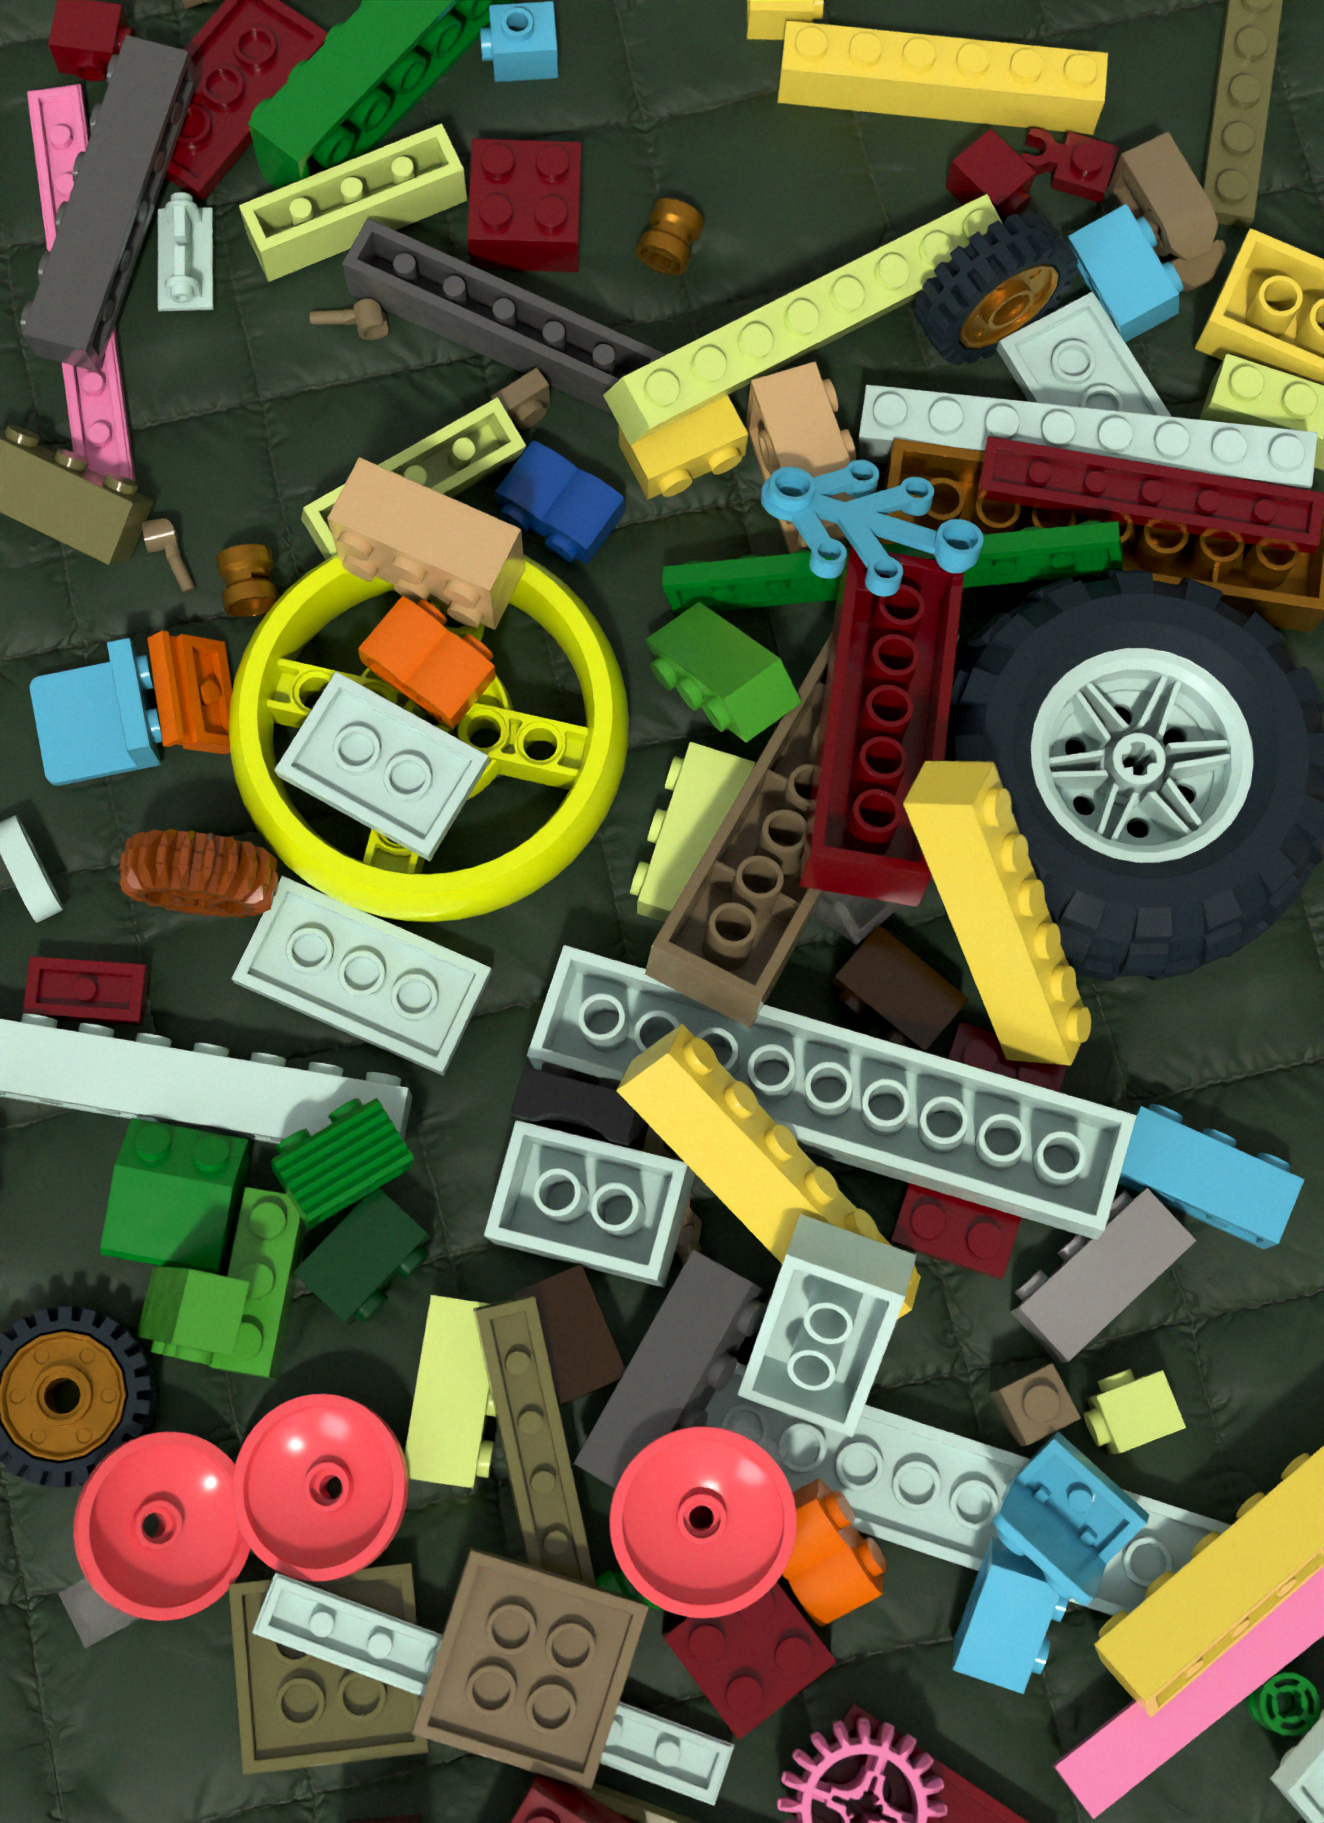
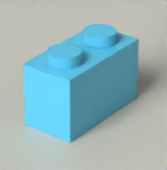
[1068,204,1184,343]
[953,1536,1069,1694]

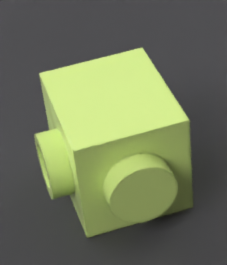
[1084,1369,1186,1454]

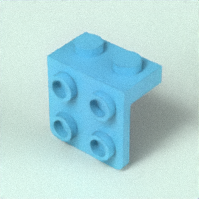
[30,638,162,786]
[992,1431,1150,1606]

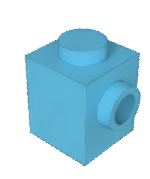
[480,1,558,82]

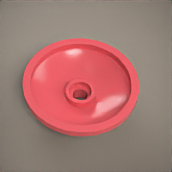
[232,1394,408,1581]
[610,1426,797,1618]
[73,1432,250,1621]

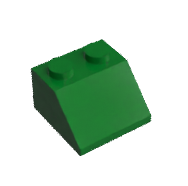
[100,1118,249,1275]

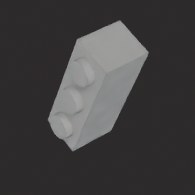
[1010,1188,1197,1364]

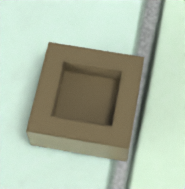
[491,368,550,430]

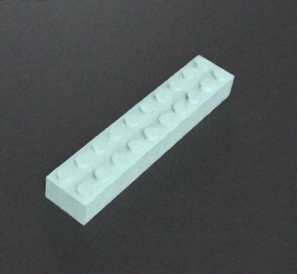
[527,945,1137,1240]

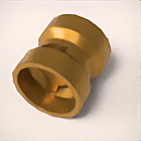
[636,198,705,275]
[216,544,279,617]

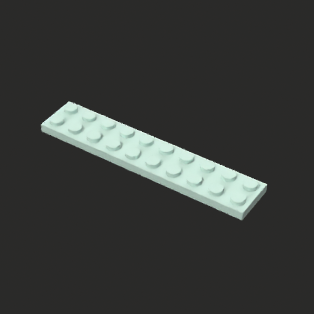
[705,1363,1231,1616]

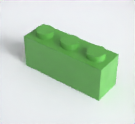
[645,602,802,743]
[209,1187,307,1380]
[136,1266,250,1365]

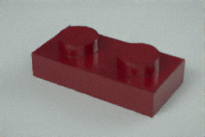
[23,956,149,1026]

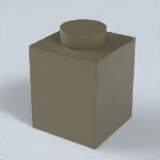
[989,1363,1081,1447]

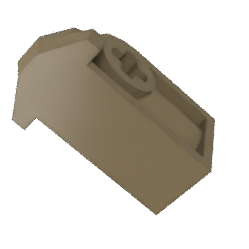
[1108,132,1227,291]

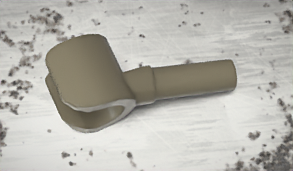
[310,299,389,340]
[142,518,195,593]

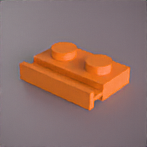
[147,630,232,755]

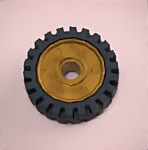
[914,212,1078,365]
[0,1306,160,1488]

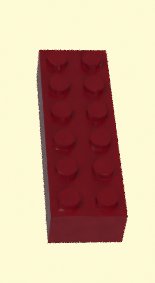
[799,545,964,907]

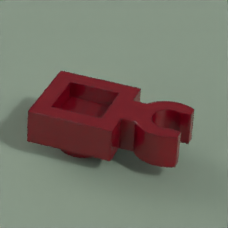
[1021,128,1120,203]

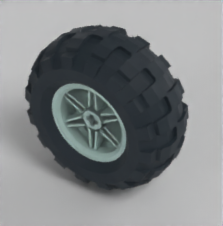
[944,570,1324,981]

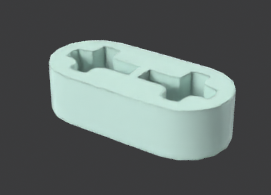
[0,815,64,923]

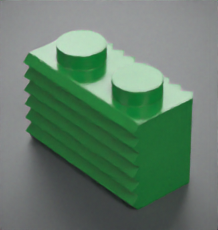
[271,1098,414,1229]

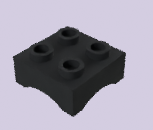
[511,1063,649,1151]

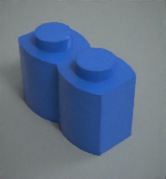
[494,440,625,564]

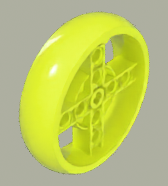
[229,554,629,922]

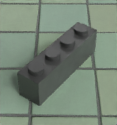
[574,1250,770,1489]

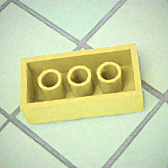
[1195,228,1324,385]

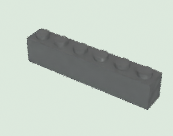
[20,35,199,372]
[342,218,666,414]

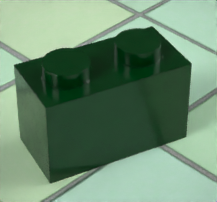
[293,1188,432,1326]

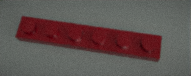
[977,436,1324,554]

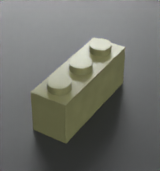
[0,425,154,565]

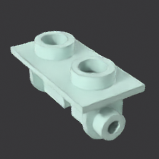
[158,192,213,311]

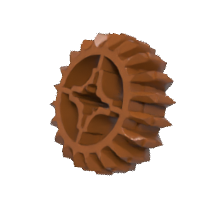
[118,829,278,919]

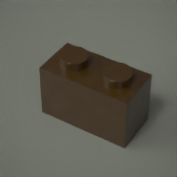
[830,925,969,1052]
[515,1264,626,1406]

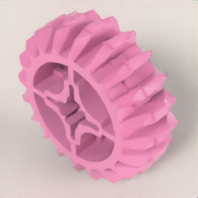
[777,1717,947,1823]

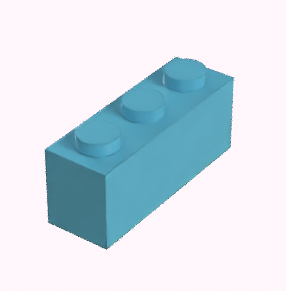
[1118,1104,1305,1249]

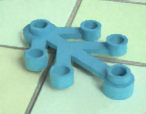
[761,460,984,597]

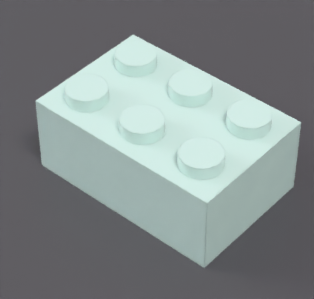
[484,1120,695,1288]
[737,1214,917,1437]

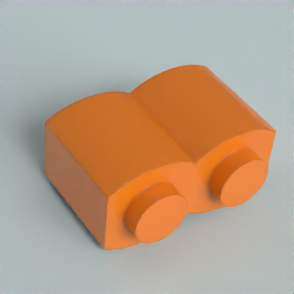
[358,596,496,730]
[782,1478,887,1627]

